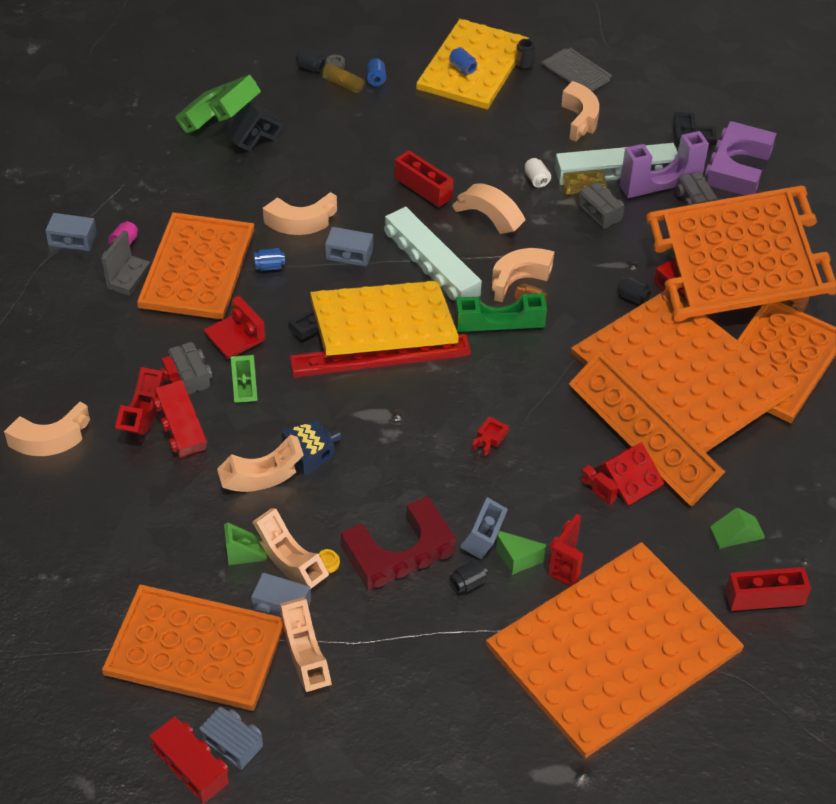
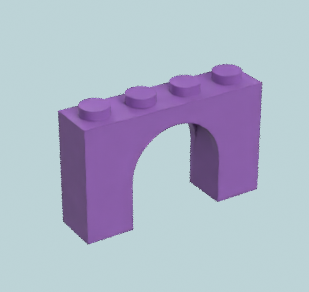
[705,121,777,196]
[619,131,709,198]

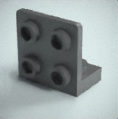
[101,230,151,296]

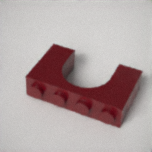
[341,496,457,590]

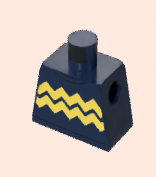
[282,421,342,476]

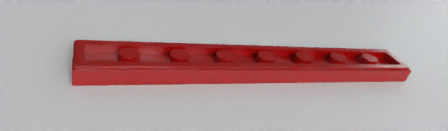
[290,334,471,377]

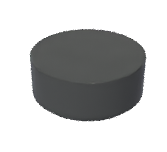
[326,55,345,72]

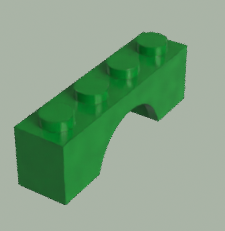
[455,293,547,332]

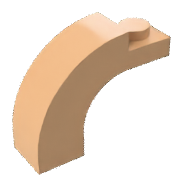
[561,81,599,142]
[452,184,526,234]
[263,192,337,235]
[492,248,554,302]
[4,402,90,456]
[217,435,303,492]
[253,508,329,588]
[279,597,332,692]

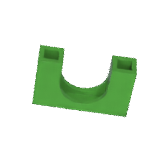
[175,74,261,133]

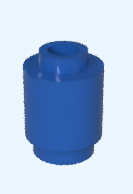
[449,47,478,75]
[366,58,386,86]
[254,248,285,271]

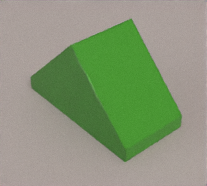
[231,355,257,403]
[709,507,765,549]
[224,522,267,565]
[496,531,546,575]

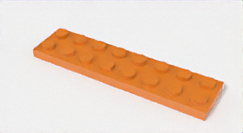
[569,350,725,507]

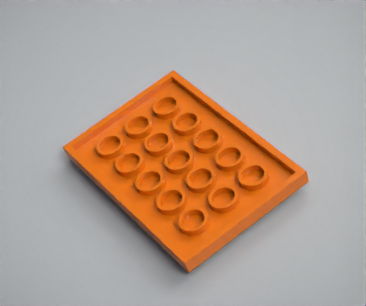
[137,212,255,320]
[738,302,836,423]
[102,584,284,711]

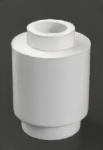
[524,158,551,187]

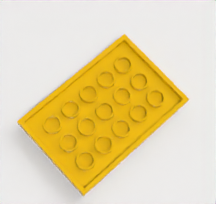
[416,19,529,110]
[310,281,459,356]

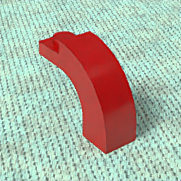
[115,367,165,435]

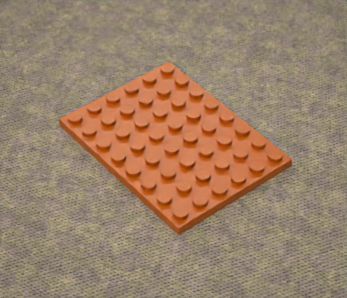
[571,290,797,452]
[486,542,744,759]

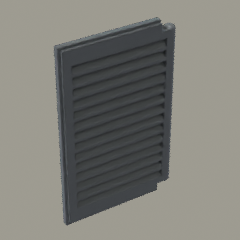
[541,48,612,91]

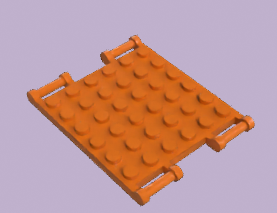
[646,186,836,322]

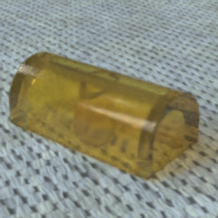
[323,63,365,93]
[562,170,607,194]

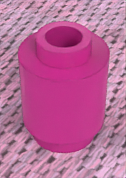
[108,221,138,246]

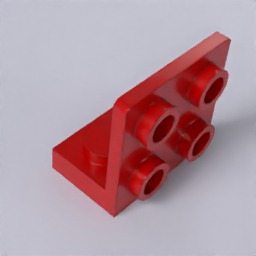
[204,296,265,359]
[594,442,664,505]
[547,514,584,587]

